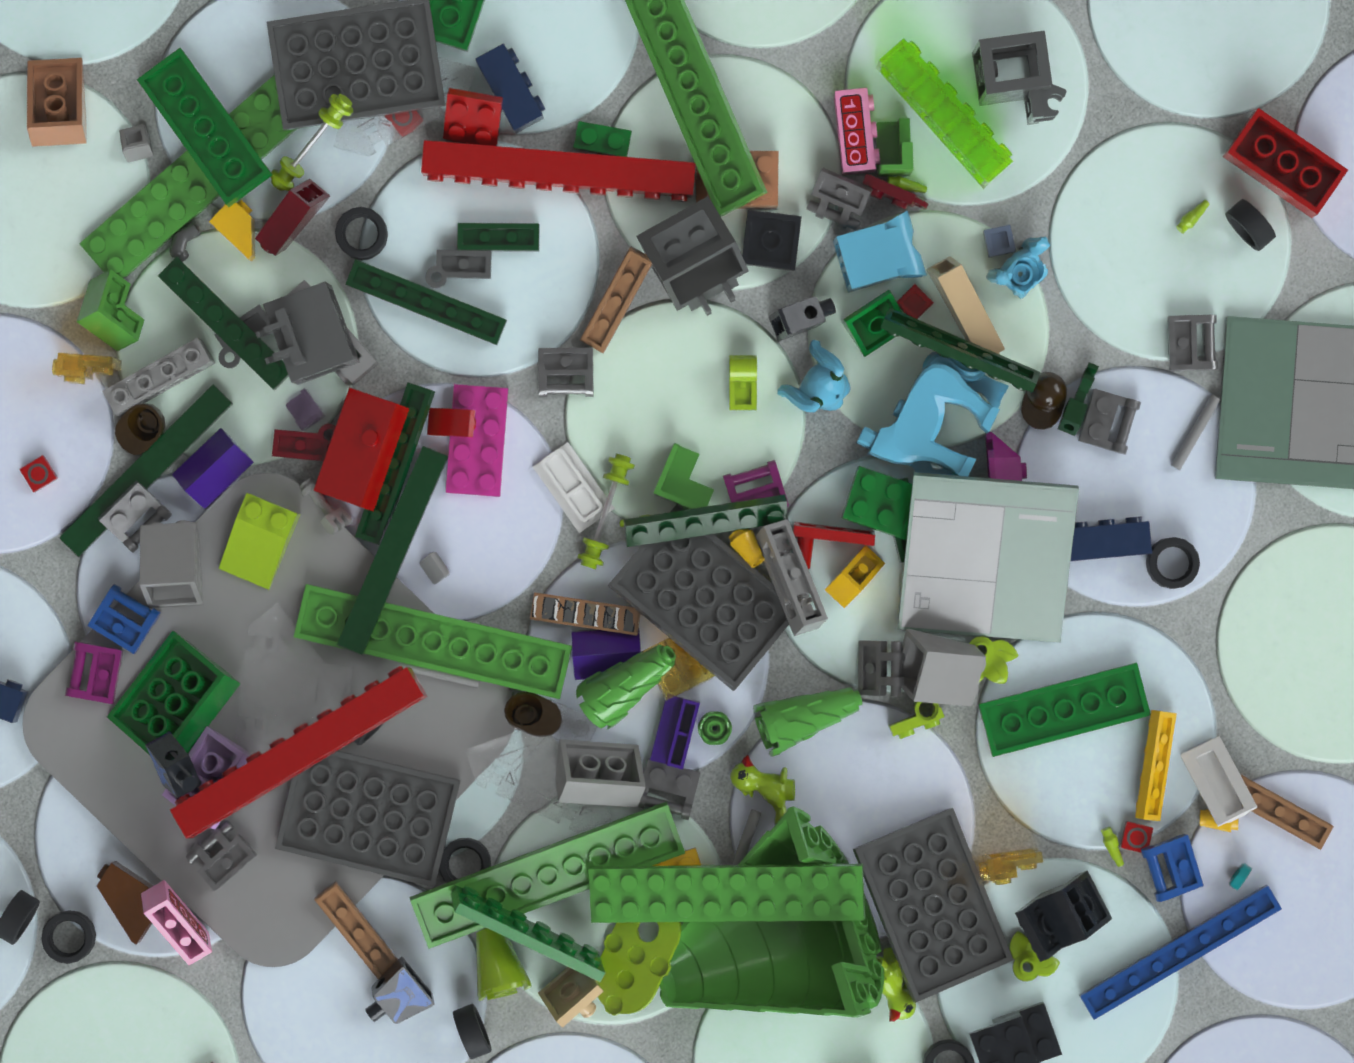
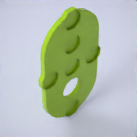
[597,922,681,1016]

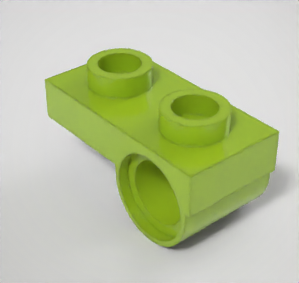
[729,355,757,410]
[888,702,945,739]

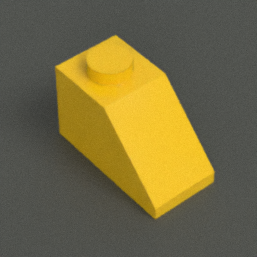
[209,199,255,261]
[825,545,885,608]

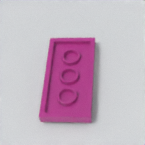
[446,384,509,497]

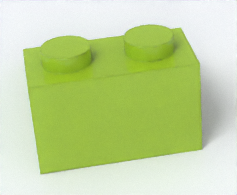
[219,493,301,590]

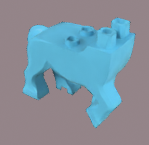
[856,351,1009,477]

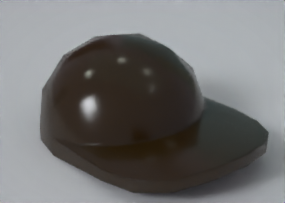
[1021,372,1067,430]
[115,403,165,455]
[504,692,562,737]

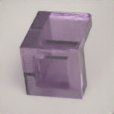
[286,388,326,432]

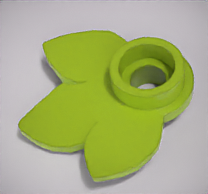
[969,636,1018,684]
[1009,931,1060,982]

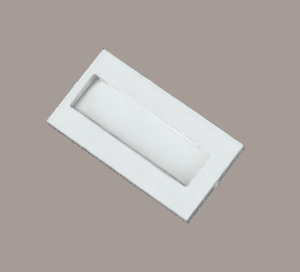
[533,442,615,534]
[1180,736,1257,827]

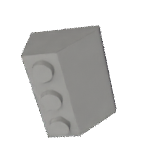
[555,739,646,808]

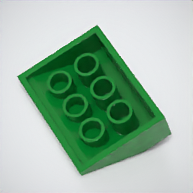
[107,631,241,760]

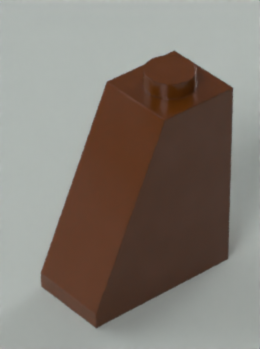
[96,861,154,945]

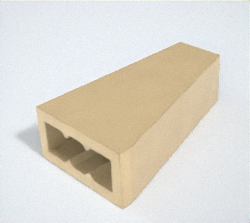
[926,256,1005,354]

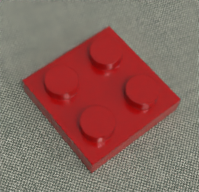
[443,88,503,146]

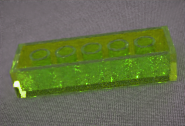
[876,38,1013,189]

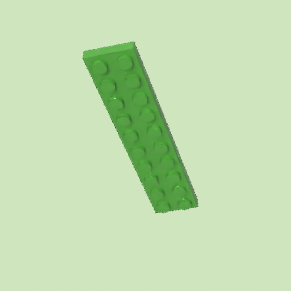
[625,0,768,216]
[79,75,297,279]
[294,584,572,699]
[409,801,685,949]
[589,864,865,923]

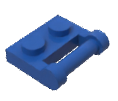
[87,584,161,654]
[1141,834,1204,902]

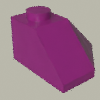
[985,432,1027,481]

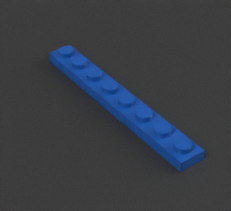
[1079,885,1282,1020]

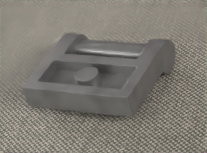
[1167,315,1218,371]
[538,348,594,397]
[1078,389,1141,455]
[98,480,172,553]
[638,759,701,820]

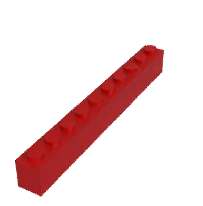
[421,140,696,202]
[170,666,428,839]

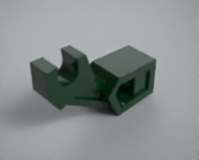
[1057,362,1099,436]

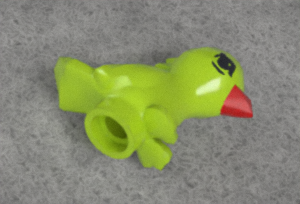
[730,755,795,825]
[876,947,916,1022]

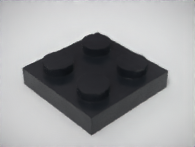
[742,210,802,271]

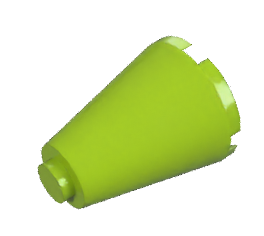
[476,928,532,1001]

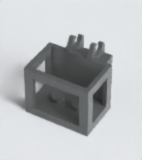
[972,30,1067,125]
[636,196,749,316]
[256,281,360,385]

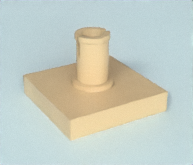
[538,967,604,1028]

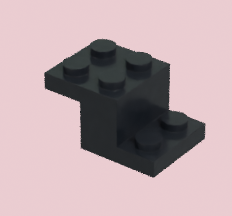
[1015,870,1112,962]
[969,1002,1062,1063]

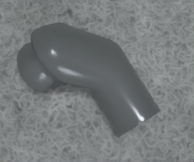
[169,223,200,262]

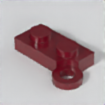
[862,174,929,210]
[272,424,336,461]

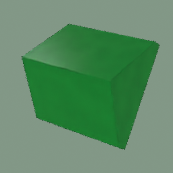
[841,290,902,357]

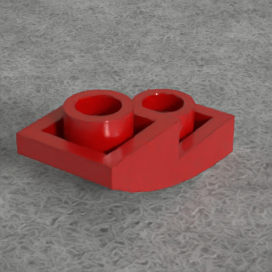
[427,408,476,438]

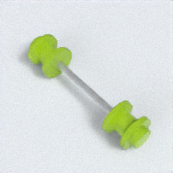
[270,94,353,191]
[577,453,635,570]

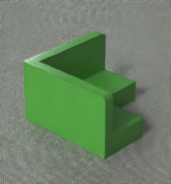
[876,118,913,177]
[77,269,145,351]
[654,443,714,509]

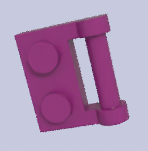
[723,460,789,507]
[65,642,123,704]

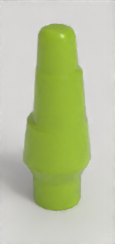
[887,176,927,193]
[1176,200,1210,234]
[1101,827,1124,867]

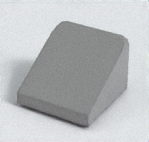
[119,124,153,162]
[420,552,450,584]

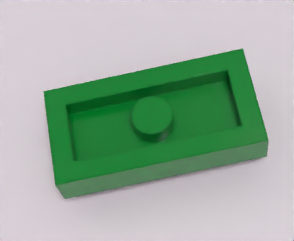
[573,121,632,157]

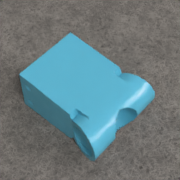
[833,211,927,293]

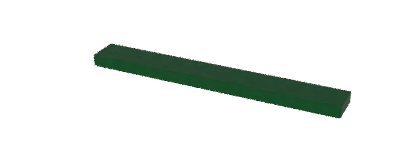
[59,384,233,557]
[337,446,448,656]

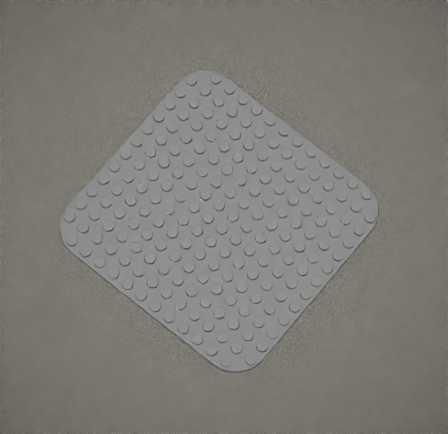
[22,473,515,967]

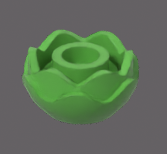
[698,711,732,745]

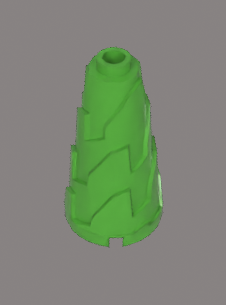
[576,644,676,730]
[753,687,863,757]

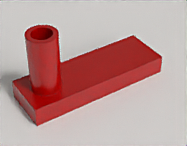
[793,522,876,569]

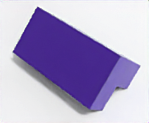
[172,428,254,509]
[571,629,641,680]
[650,694,700,770]

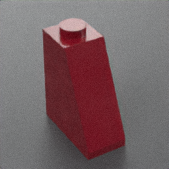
[255,179,330,256]

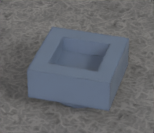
[983,225,1016,258]

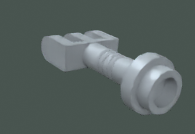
[300,477,352,535]

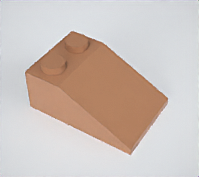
[27,58,87,147]
[696,151,779,209]

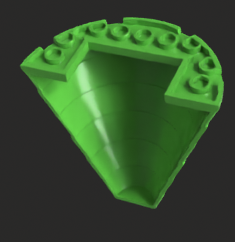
[660,806,884,1018]

